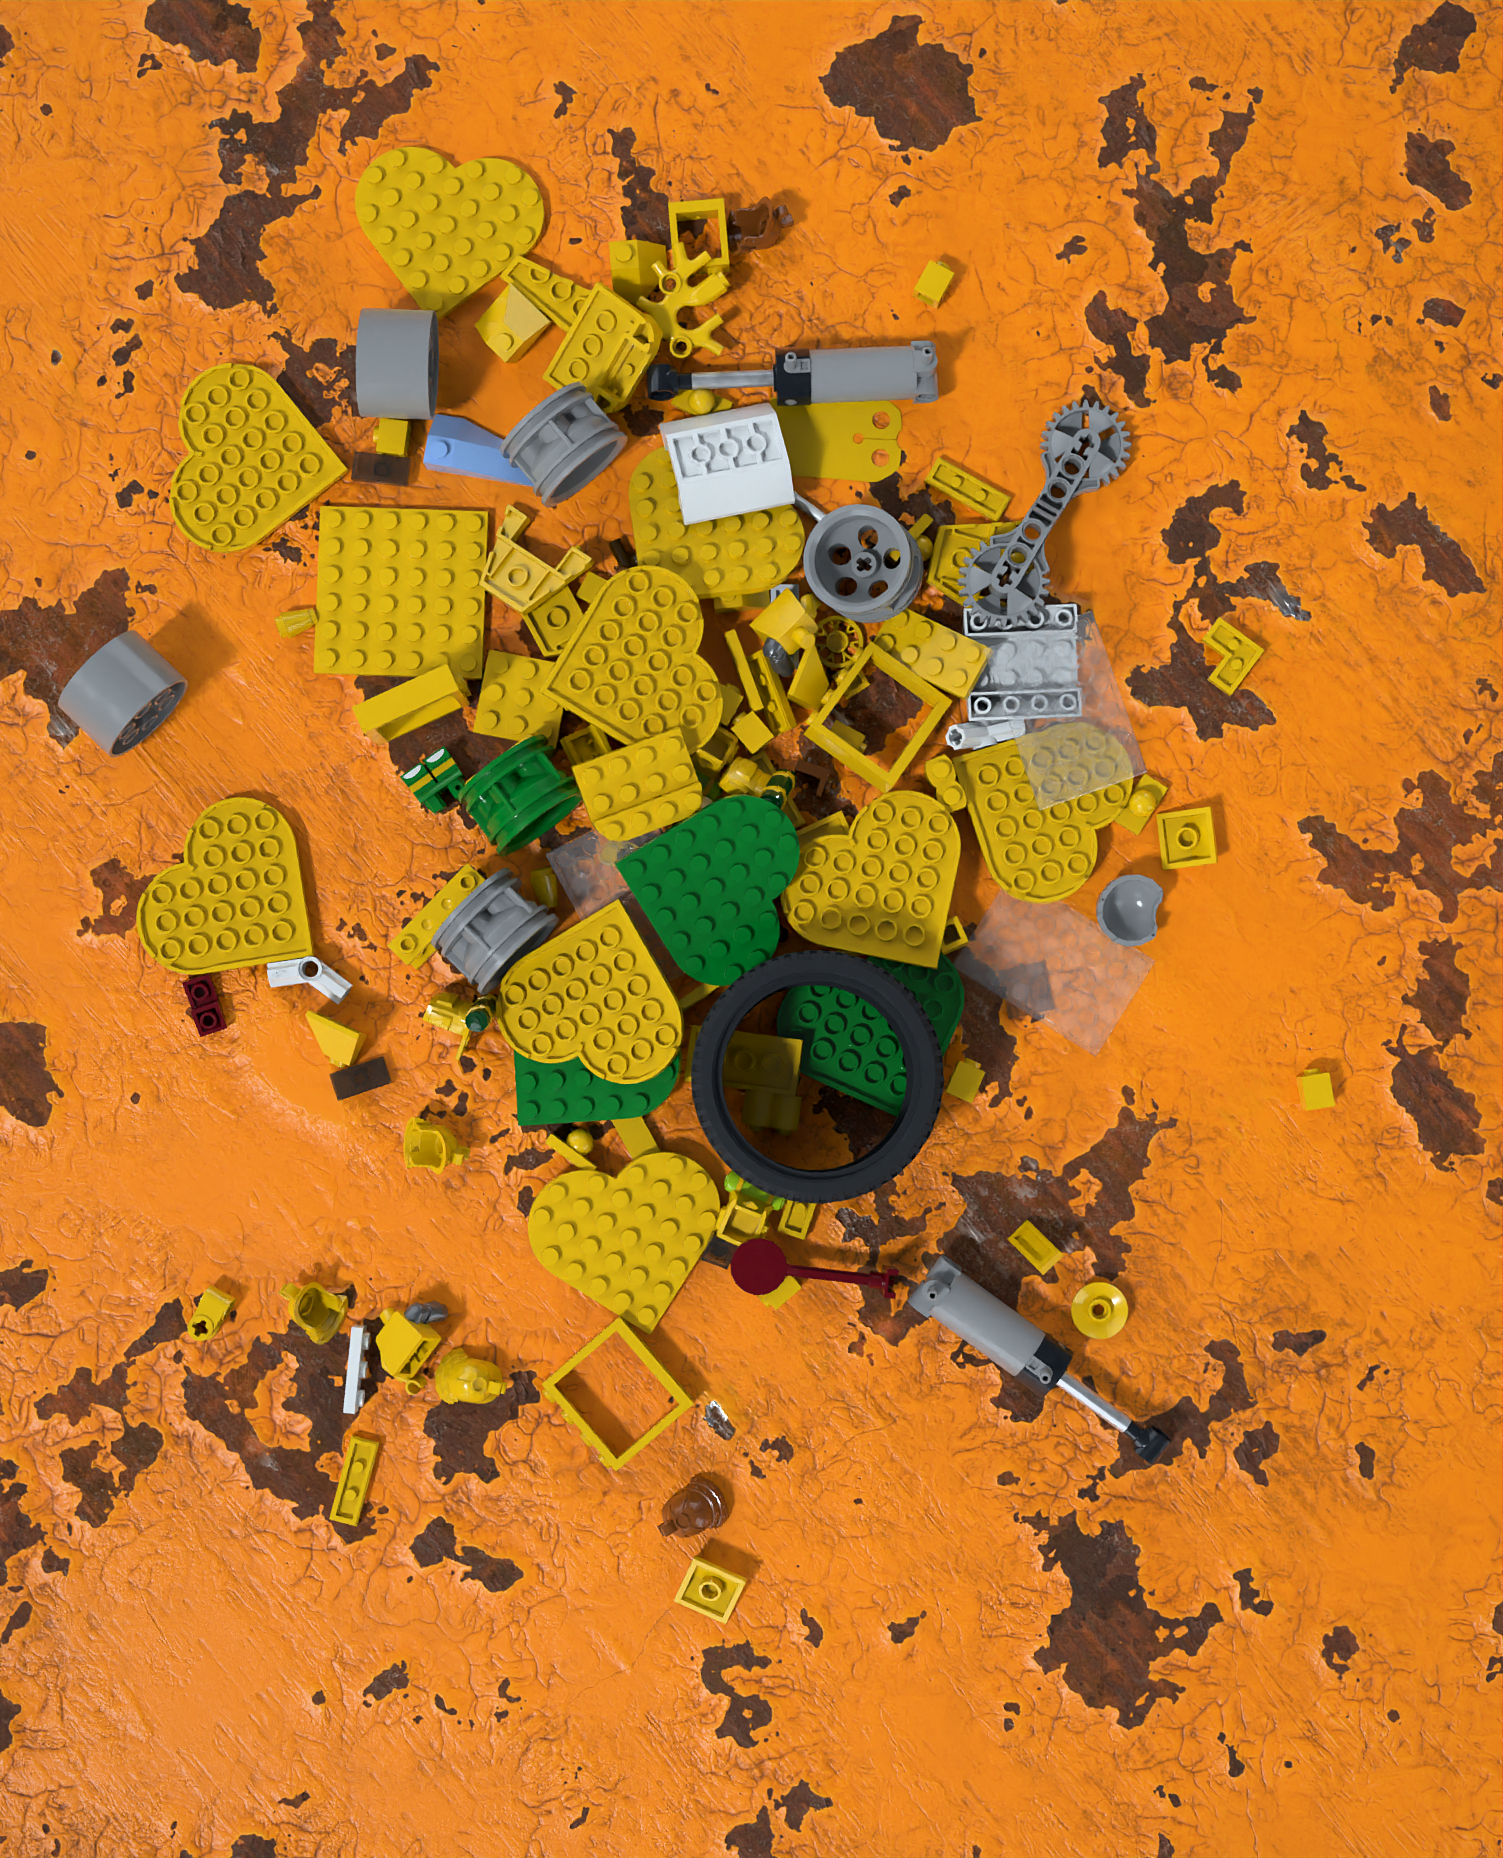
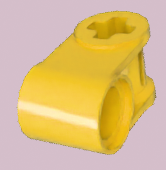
[187,1285,236,1341]

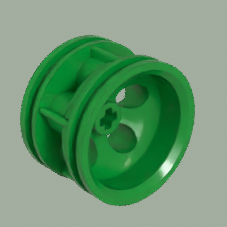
[457,734,583,857]

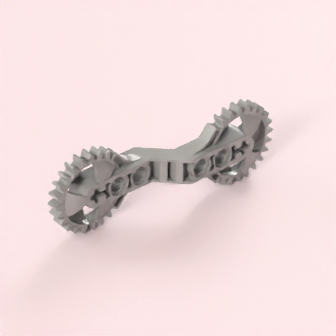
[957,400,1132,629]

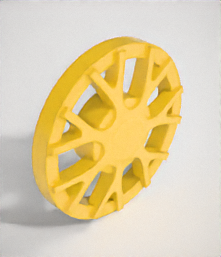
[813,616,863,669]

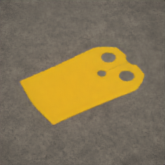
[770,398,902,482]

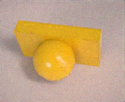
[671,389,733,417]
[886,513,933,565]
[1114,773,1168,836]
[545,1129,598,1170]
[1008,1219,1064,1275]

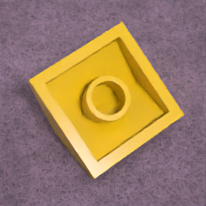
[1156,807,1218,870]
[674,1556,747,1624]

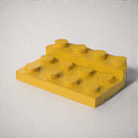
[542,282,663,414]
[571,727,702,841]

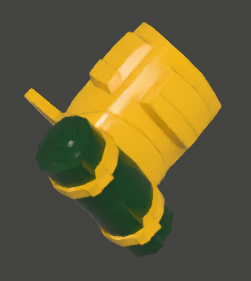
[718,756,796,809]
[422,992,498,1061]

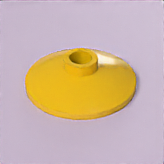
[1071,1282,1128,1339]

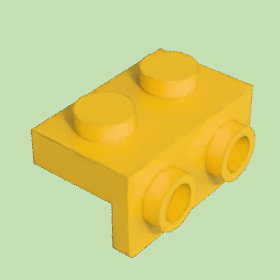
[560,724,612,766]

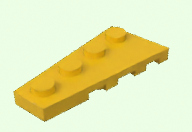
[500,255,592,334]

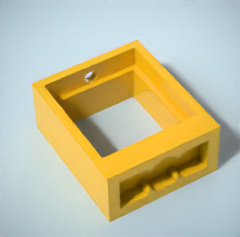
[668,198,730,279]

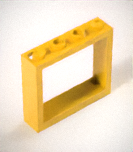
[803,641,952,794]
[352,663,472,746]
[542,1316,695,1471]

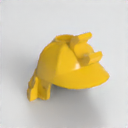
[403,1117,471,1174]
[278,1282,348,1345]
[435,1348,507,1404]

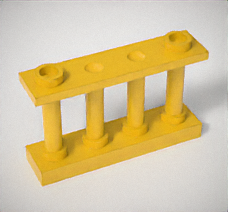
[387,863,486,970]

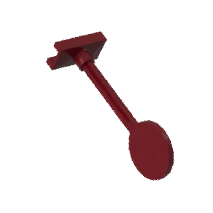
[730,1238,899,1299]

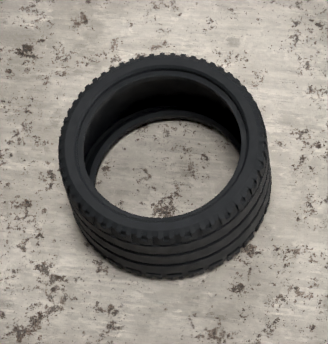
[691,950,944,1204]

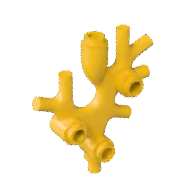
[636,242,730,359]

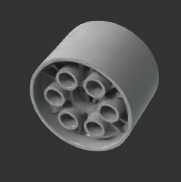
[356,307,439,420]
[58,630,188,758]

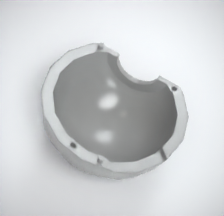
[1096,874,1164,947]

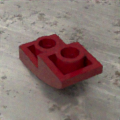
[182,973,228,1037]

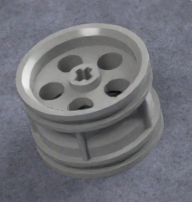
[499,382,628,508]
[803,504,924,623]
[431,868,559,995]

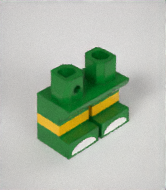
[400,746,465,815]

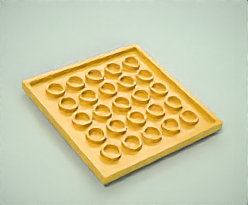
[314,506,489,680]

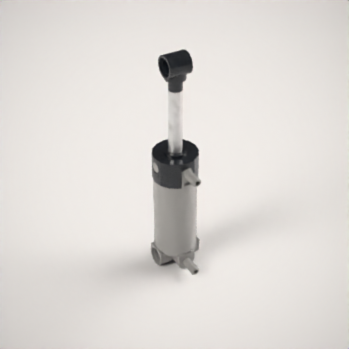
[647,341,939,406]
[908,1255,1172,1465]

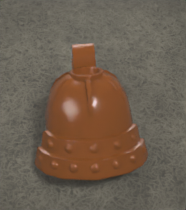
[727,196,794,256]
[657,1476,728,1538]

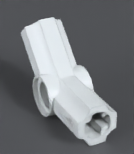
[945,719,1026,751]
[267,956,353,1005]

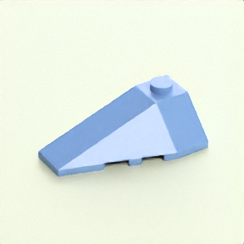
[423,414,534,487]

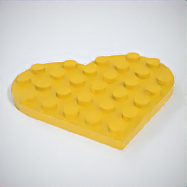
[355,147,545,321]
[169,363,349,554]
[629,446,805,599]
[538,565,723,755]
[951,722,1133,904]
[780,790,961,970]
[136,797,315,975]
[496,899,684,1084]
[528,1151,720,1334]

